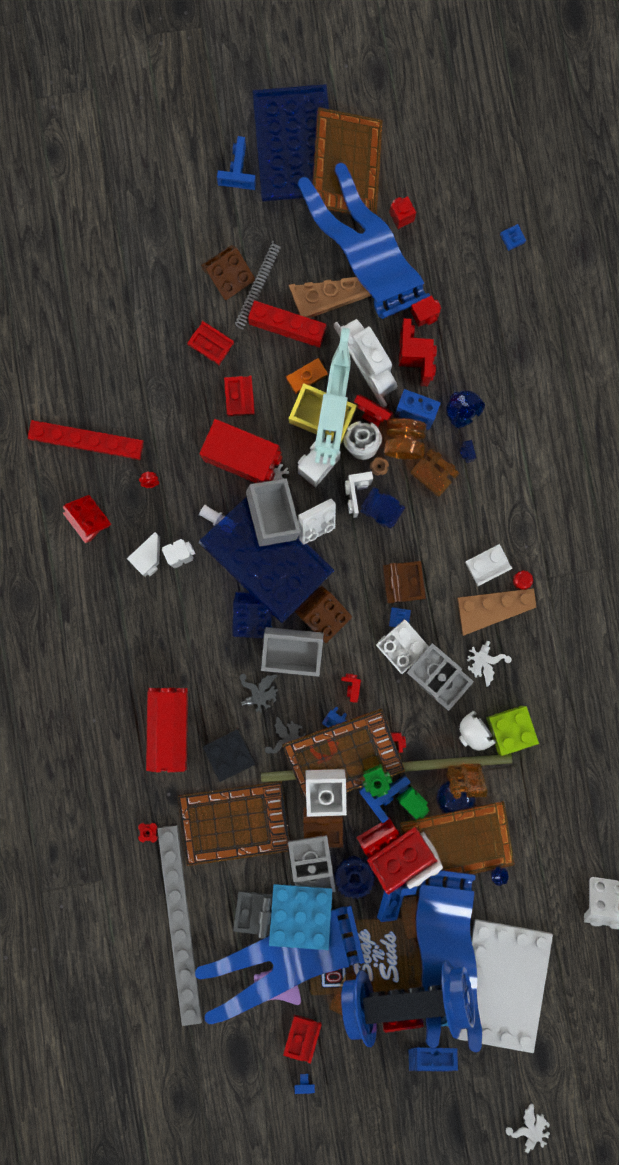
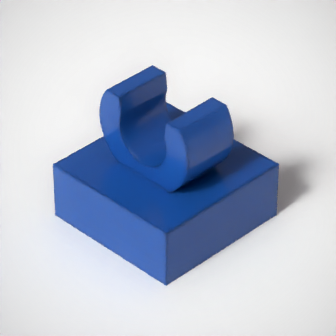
[500,224,526,251]
[389,607,411,627]
[322,707,347,729]
[295,1074,315,1094]

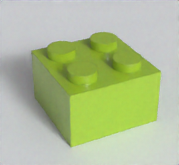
[486,706,539,756]

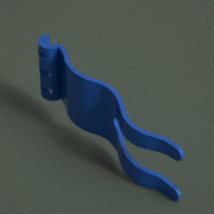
[298,163,430,319]
[416,870,482,1052]
[195,905,365,1024]

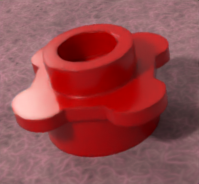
[139,472,159,488]
[138,823,158,843]

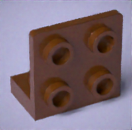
[201,245,255,300]
[295,585,352,643]

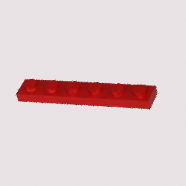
[27,420,144,460]

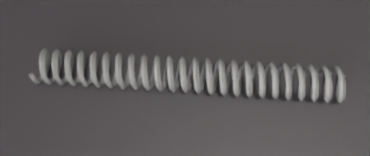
[235,241,281,329]

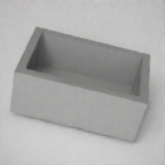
[246,478,301,547]
[261,627,324,677]

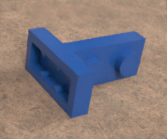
[217,136,256,190]
[358,774,411,823]
[377,883,418,922]

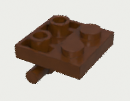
[383,561,426,604]
[303,807,343,847]

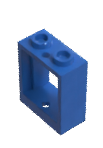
[394,389,441,430]
[409,1048,458,1072]

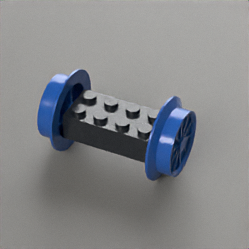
[341,960,475,1047]

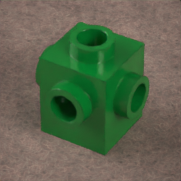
[363,764,392,797]

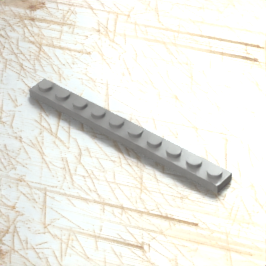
[157,825,202,1026]

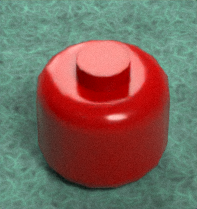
[513,571,533,590]

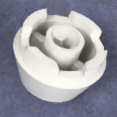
[344,421,382,460]

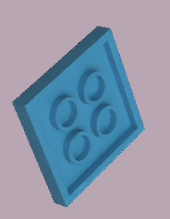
[269,884,332,950]

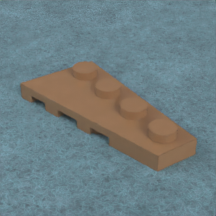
[289,277,372,318]
[457,589,536,636]

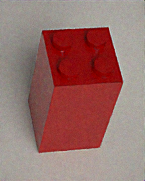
[199,419,283,483]

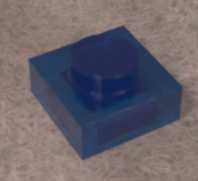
[460,440,476,463]

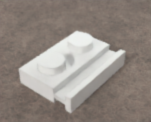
[465,544,512,586]

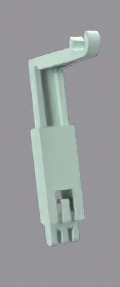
[314,328,351,466]

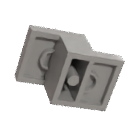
[407,643,474,711]
[288,835,336,892]

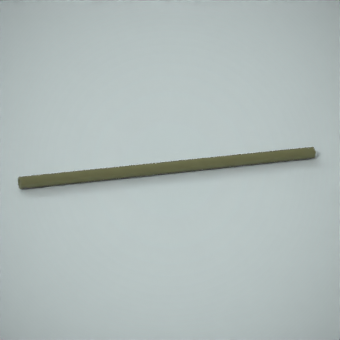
[261,754,512,782]

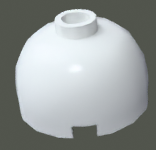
[459,710,496,751]

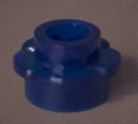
[491,866,509,886]

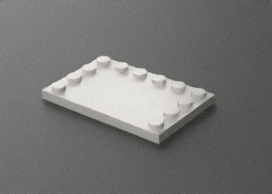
[458,919,553,1053]

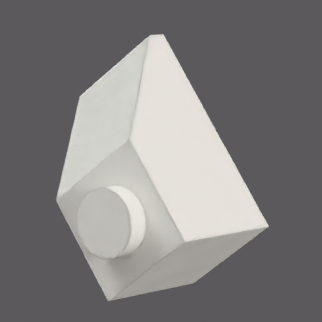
[127,533,160,577]

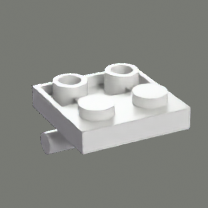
[298,499,335,545]
[376,619,429,674]

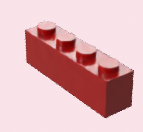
[248,300,326,348]

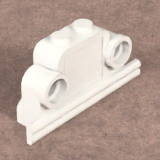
[334,319,398,408]

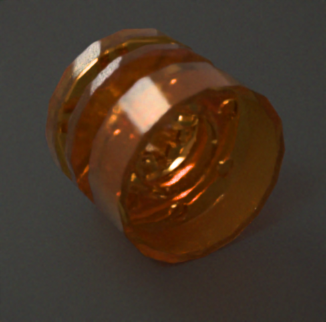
[384,418,427,460]

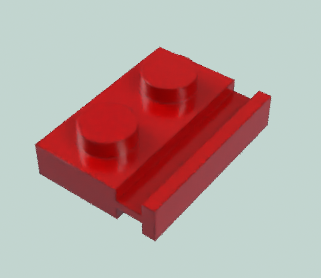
[187,321,234,365]
[224,376,255,417]
[354,394,393,422]
[283,1014,322,1064]

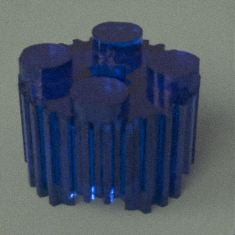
[360,487,405,529]
[335,855,375,899]

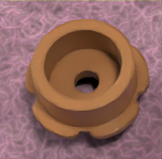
[370,457,389,476]

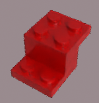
[399,318,437,386]

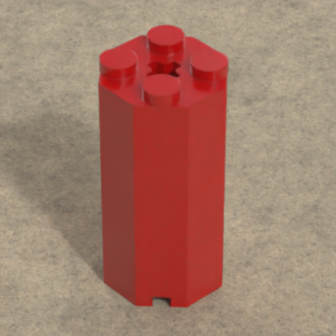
[146,688,188,772]

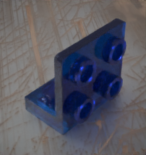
[233,592,273,638]

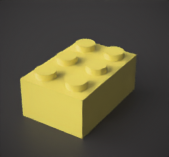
[289,383,357,444]

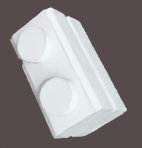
[162,539,195,568]

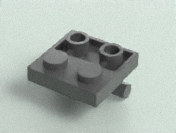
[233,890,273,939]

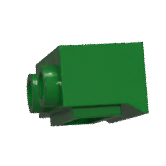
[396,785,429,820]

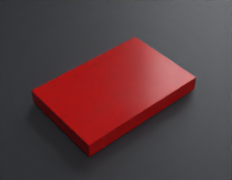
[367,827,438,895]

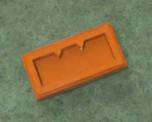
[286,358,328,394]

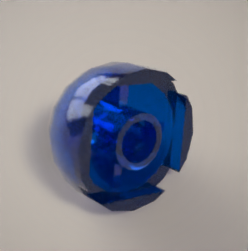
[446,390,485,428]
[436,779,476,815]

